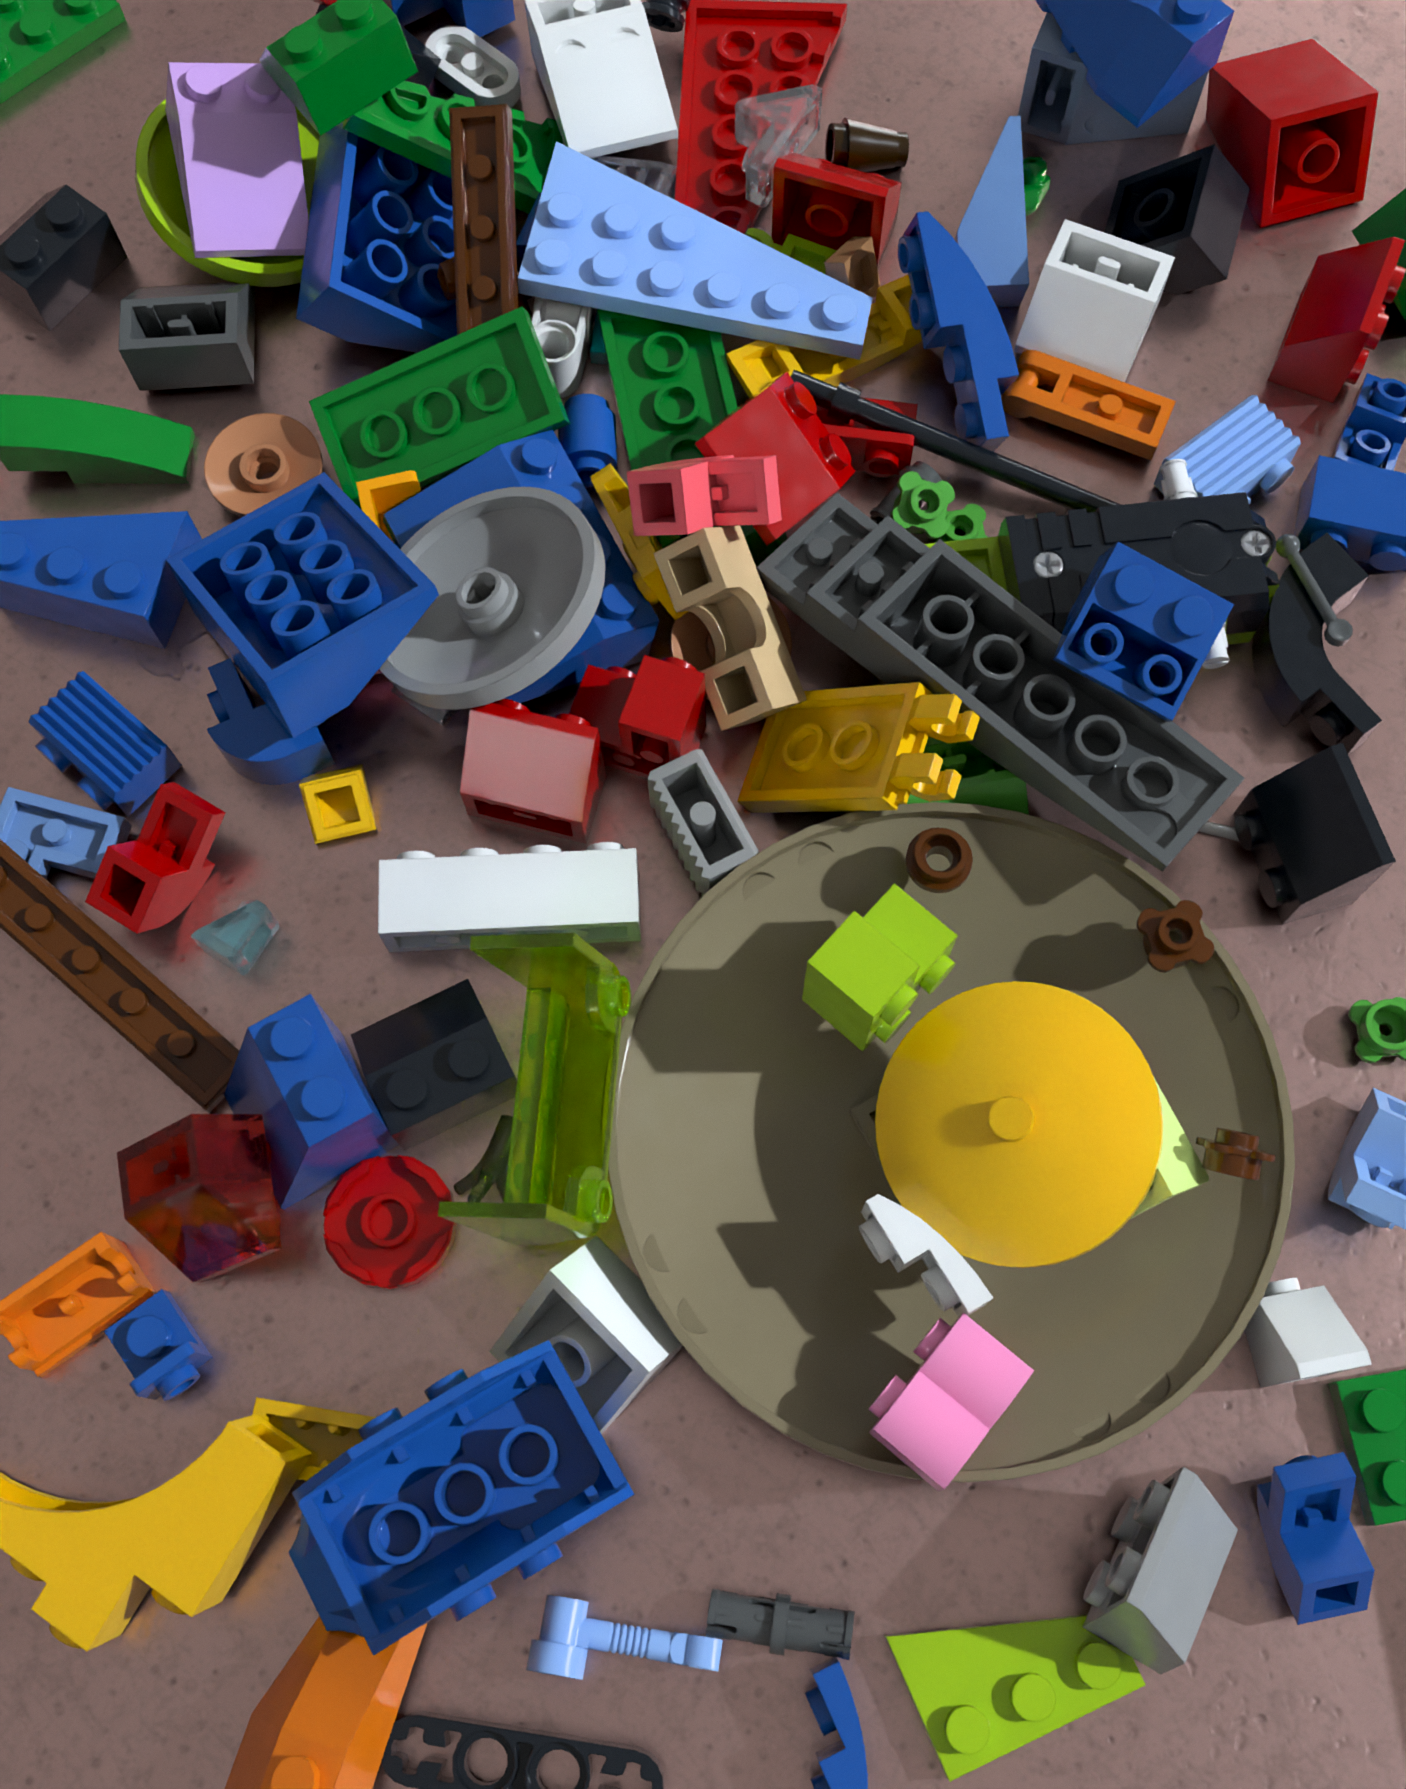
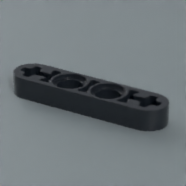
[381,1711,664,1789]

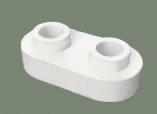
[425,25,521,108]

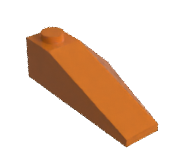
[225,1616,428,1789]

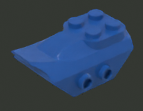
[288,1340,635,1656]

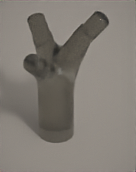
[453,1115,525,1206]

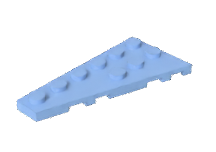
[517,141,872,360]

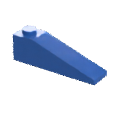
[1036,0,1234,128]

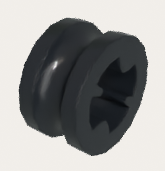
[642,0,691,32]

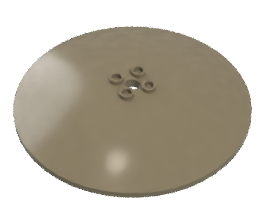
[606,802,1295,1483]

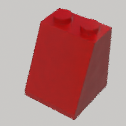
[1206,39,1379,228]

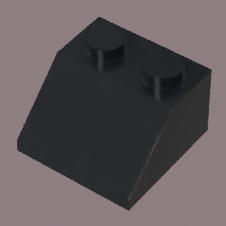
[1104,144,1250,295]
[0,185,128,331]
[1234,743,1396,925]
[351,979,523,1151]

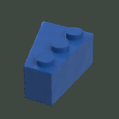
[0,511,202,649]

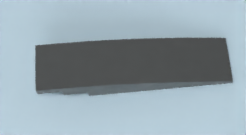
[756,493,1245,872]

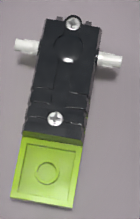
[925,459,1280,669]

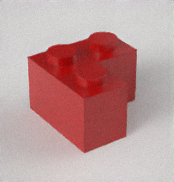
[569,655,707,779]

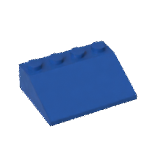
[296,121,457,353]
[383,429,660,703]
[166,472,439,738]

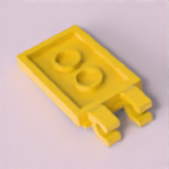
[737,682,980,813]

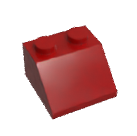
[771,153,902,268]
[695,372,855,545]

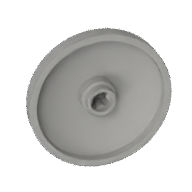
[379,487,606,710]

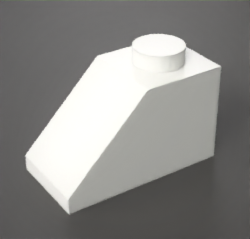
[1245,1278,1372,1388]

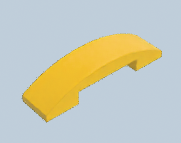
[726,274,922,398]

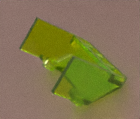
[438,933,631,1246]

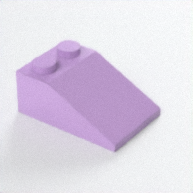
[165,62,309,258]

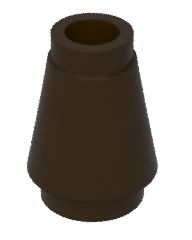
[825,117,909,173]

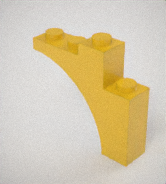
[0,1414,313,1652]

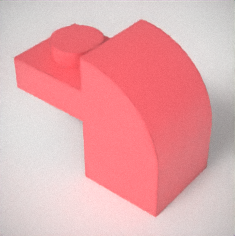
[627,455,782,536]

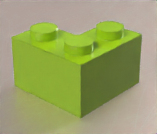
[802,883,958,1052]

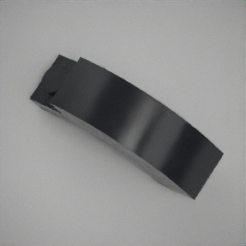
[1252,533,1382,755]

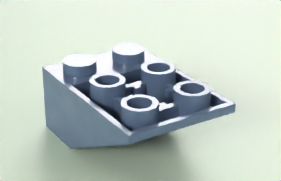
[1018,12,1209,145]

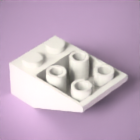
[524,0,678,159]

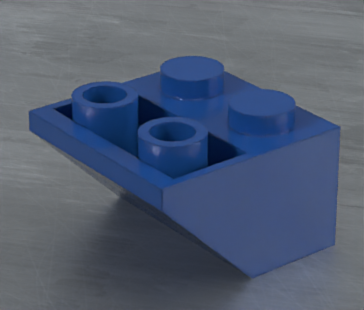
[1053,542,1234,722]

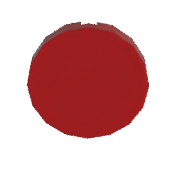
[323,1155,458,1290]

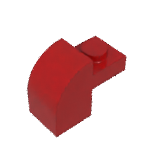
[85,782,226,934]

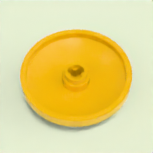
[875,981,1164,1268]

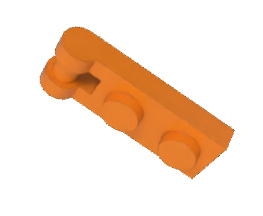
[1001,350,1176,460]

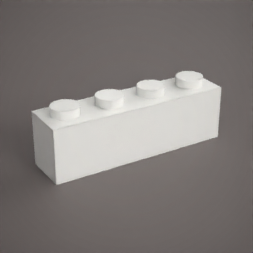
[378,842,641,952]

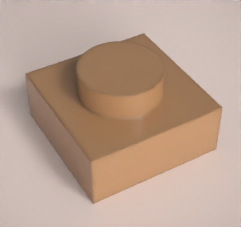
[824,236,881,300]

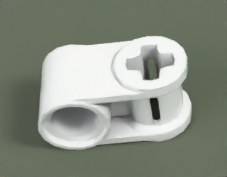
[532,297,597,398]

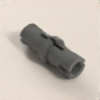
[706,1588,855,1660]

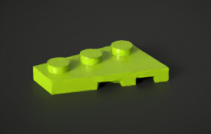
[884,1614,1146,1782]

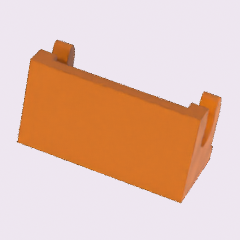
[0,1232,156,1378]

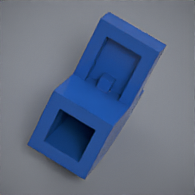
[207,658,336,785]
[1257,1452,1375,1625]

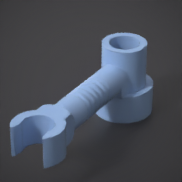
[526,1595,723,1680]

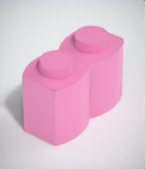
[868,1313,1034,1491]

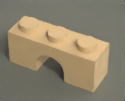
[653,525,807,731]

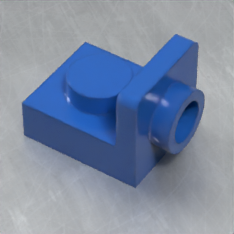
[104,1289,213,1401]

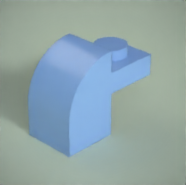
[1328,1087,1406,1230]

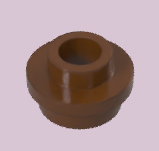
[905,827,973,893]

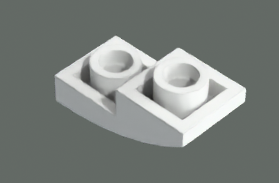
[859,1194,993,1317]

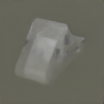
[735,84,823,208]

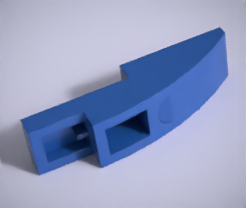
[898,211,1019,452]

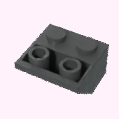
[118,282,255,391]

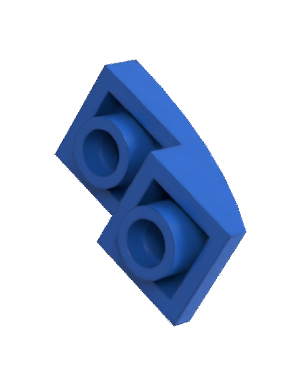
[1332,373,1406,471]
[805,1657,868,1789]

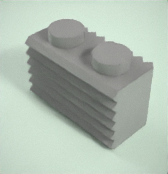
[647,749,759,898]

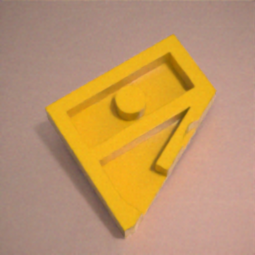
[590,463,689,620]

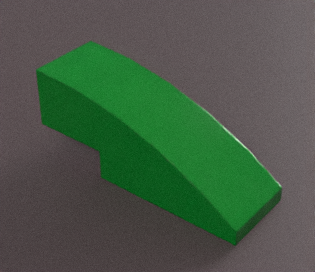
[0,394,195,484]

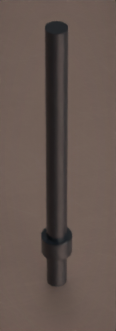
[791,369,1121,513]

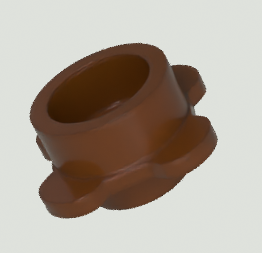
[1136,900,1214,973]
[1195,1127,1276,1180]

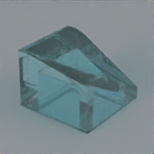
[191,900,280,976]

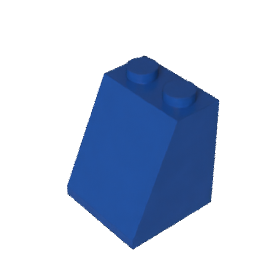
[224,994,399,1210]

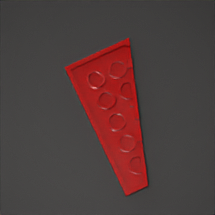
[675,0,848,235]

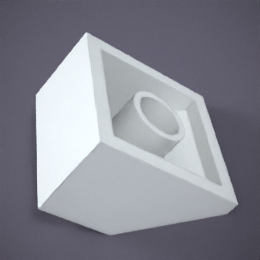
[489,1236,682,1434]

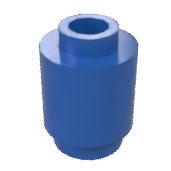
[558,394,617,487]

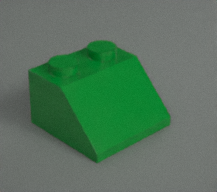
[259,0,418,136]

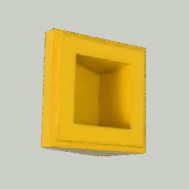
[299,764,377,844]

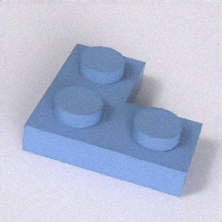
[0,787,132,879]

